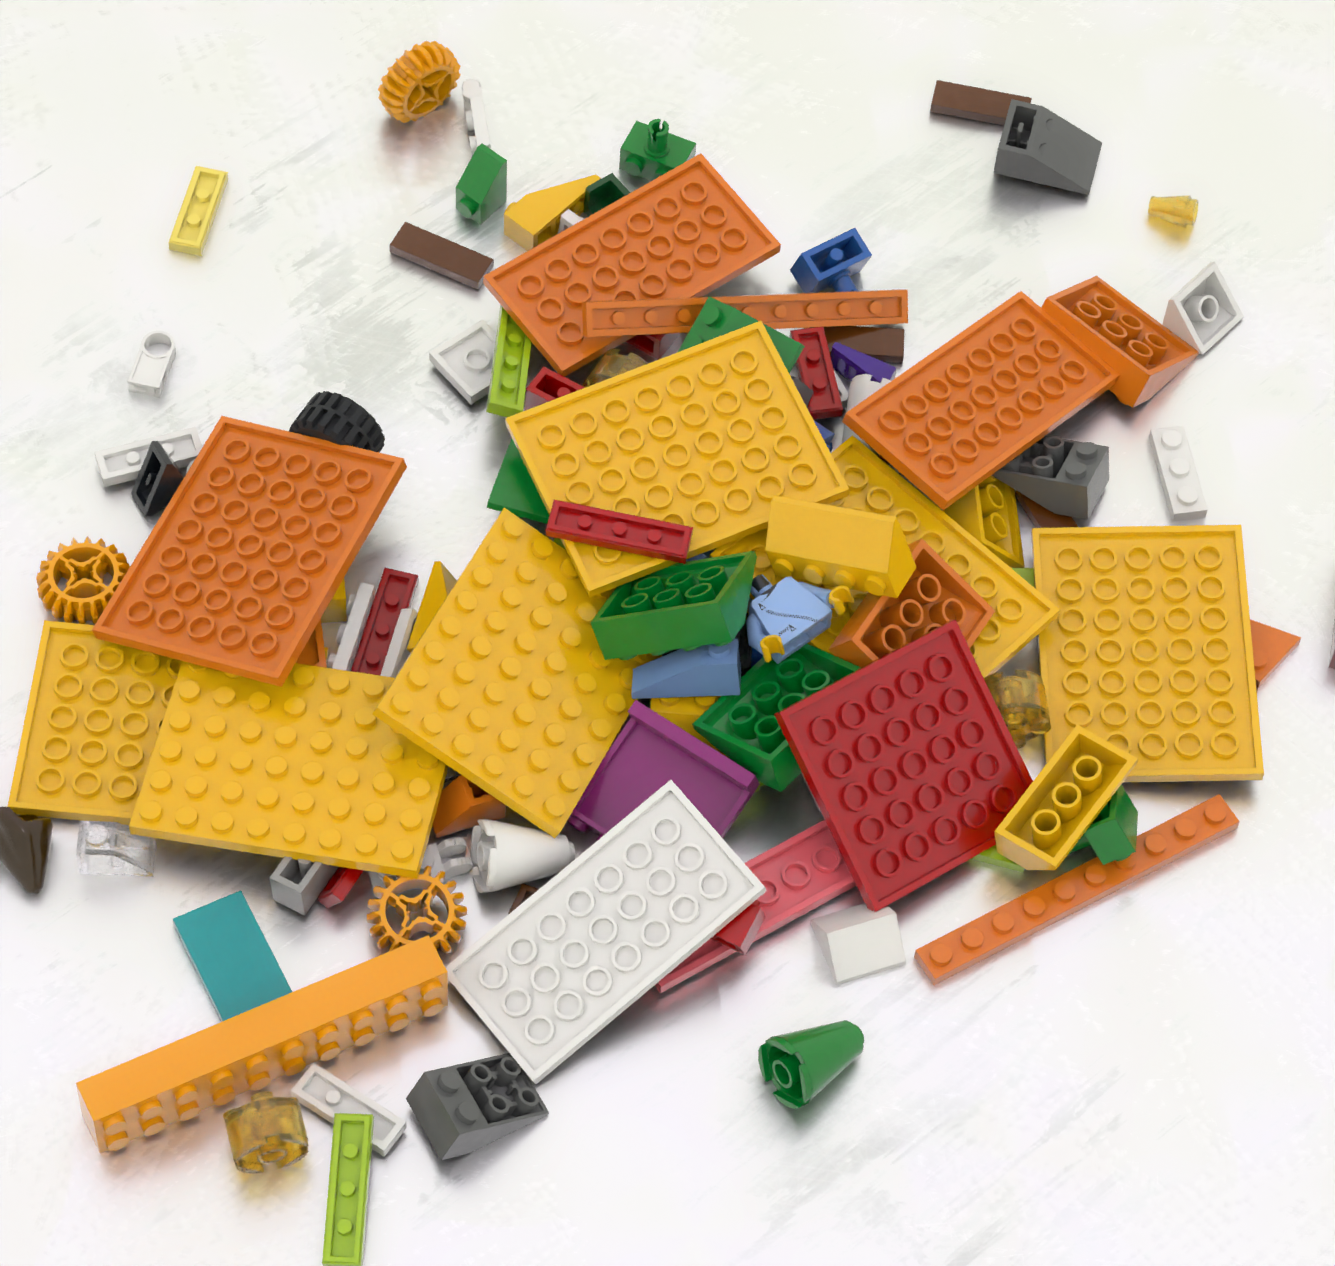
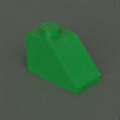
[456,143,507,225]

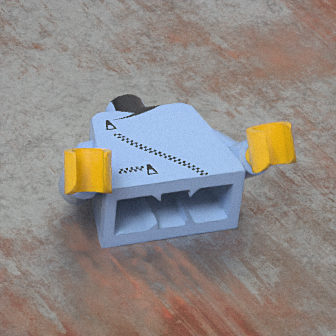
[746,574,855,664]

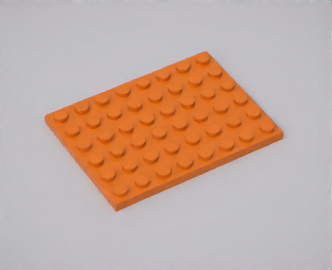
[92,416,407,687]

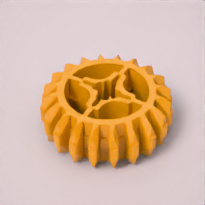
[378,40,461,123]
[36,536,130,625]
[367,865,467,954]

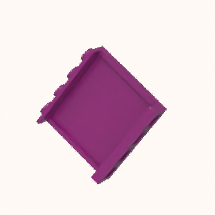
[567,700,760,841]

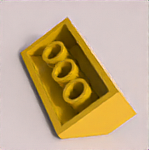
[943,475,1025,568]
[765,496,916,598]
[994,725,1138,870]

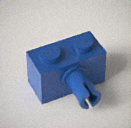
[790,228,872,293]

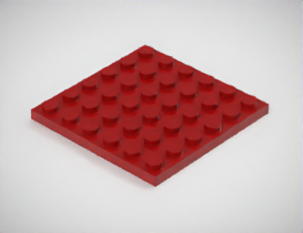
[774,620,1033,912]

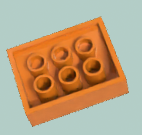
[1041,276,1199,408]
[828,538,995,668]

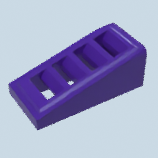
[831,342,896,383]

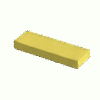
[168,166,228,256]

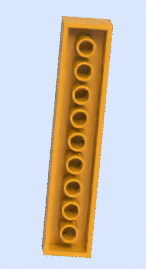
[76,935,448,1153]

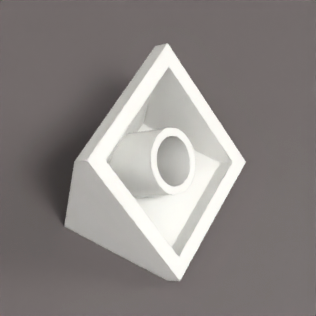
[1162,262,1244,355]
[810,903,906,985]

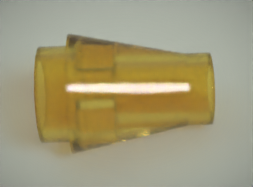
[1148,195,1199,228]

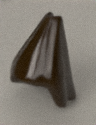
[0,807,53,894]

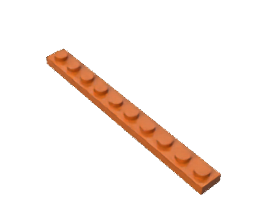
[582,289,908,337]
[914,794,1240,985]

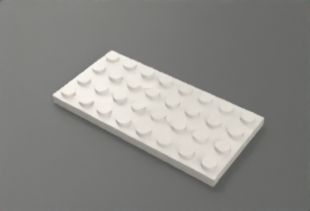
[445,780,767,1084]

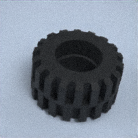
[289,391,385,453]

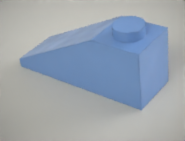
[631,639,741,699]

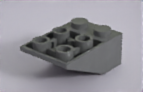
[993,99,1102,195]
[992,436,1109,520]
[406,1053,549,1160]

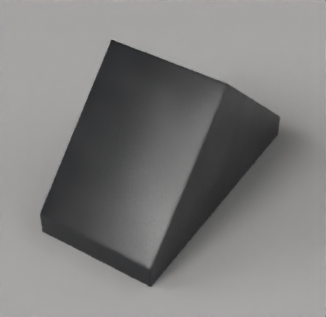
[131,441,184,517]

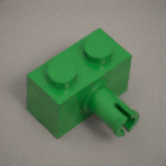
[619,119,696,181]
[1068,785,1138,865]

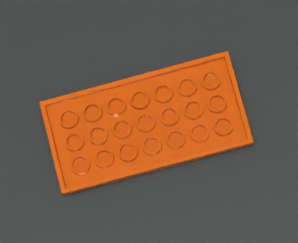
[483,153,781,377]
[842,291,1120,510]

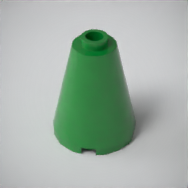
[758,1020,864,1109]

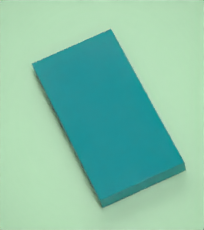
[173,890,292,1022]

